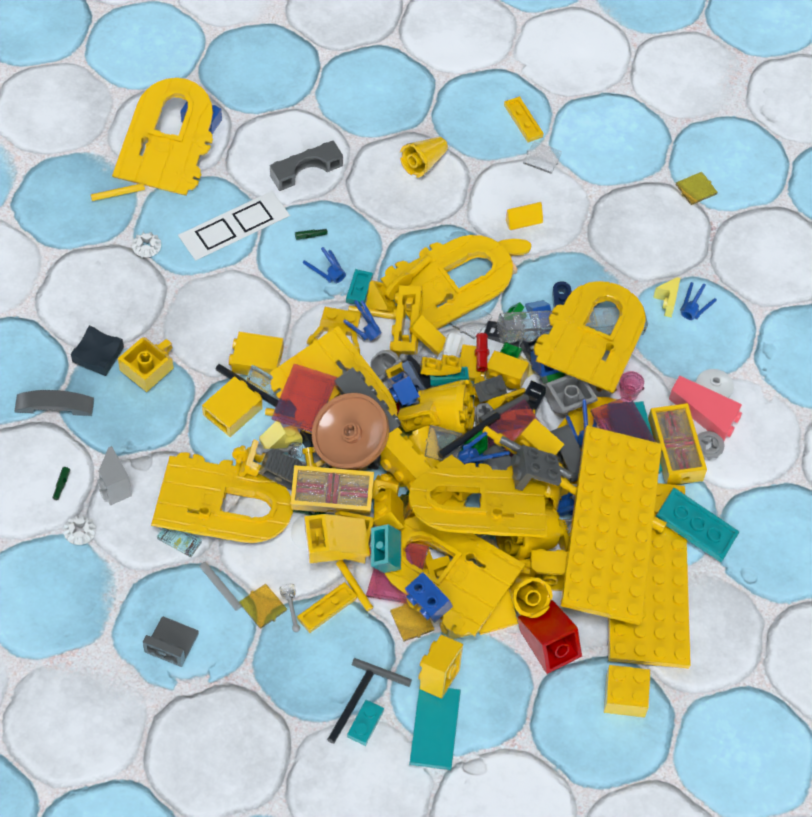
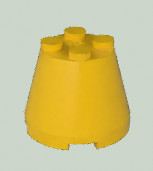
[418,380,475,437]
[495,508,564,560]

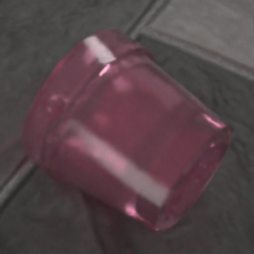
[619,371,645,401]

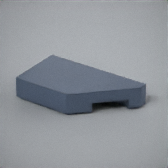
[402,361,426,391]

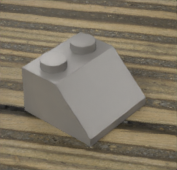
[545,375,598,414]
[97,446,132,506]

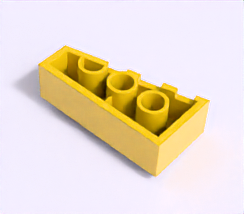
[380,427,452,505]

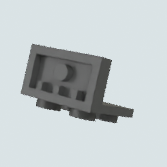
[143,616,199,667]

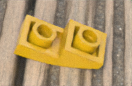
[420,354,461,376]

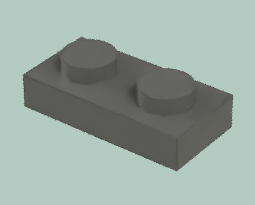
[474,375,507,402]

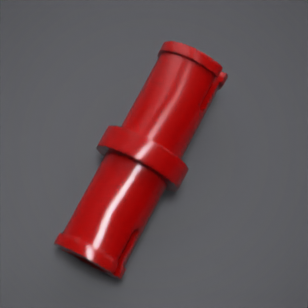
[474,333,490,372]

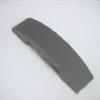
[14,390,94,416]

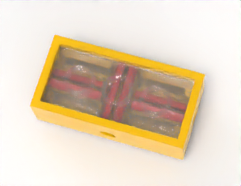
[648,403,707,485]
[290,465,374,516]

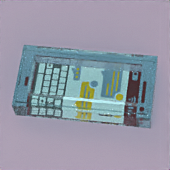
[157,528,202,557]

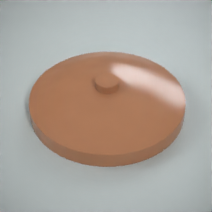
[312,393,389,470]

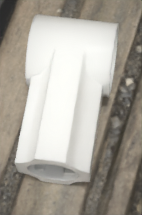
[437,333,464,360]

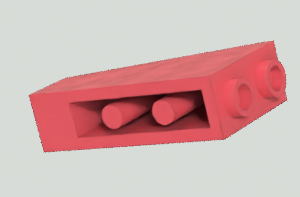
[669,375,742,441]

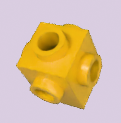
[372,474,400,499]

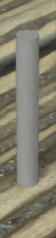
[199,562,242,611]

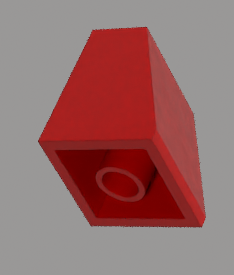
[518,600,582,674]

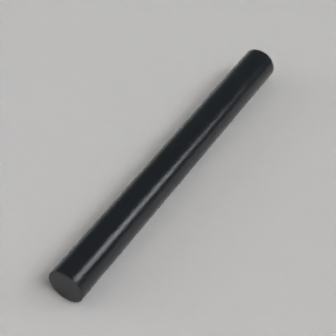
[215,364,279,407]
[437,412,501,458]
[327,670,374,744]

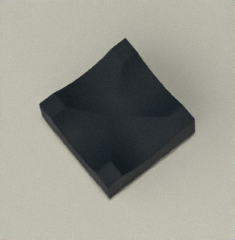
[71,325,124,376]

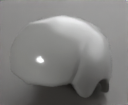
[370,350,399,380]

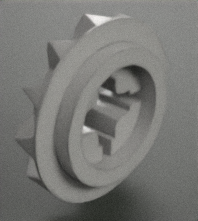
[697,431,725,460]

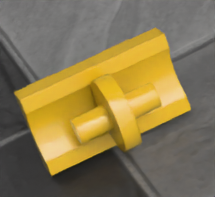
[232,439,265,477]

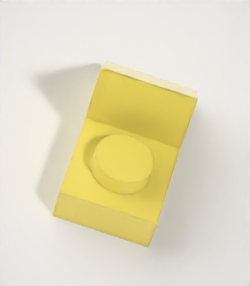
[653,277,681,317]
[259,420,303,449]

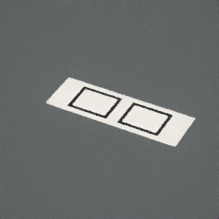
[178,191,290,261]

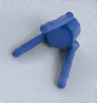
[303,247,346,284]
[680,282,717,320]
[343,300,382,342]
[566,399,597,449]
[459,432,510,465]
[557,486,577,516]

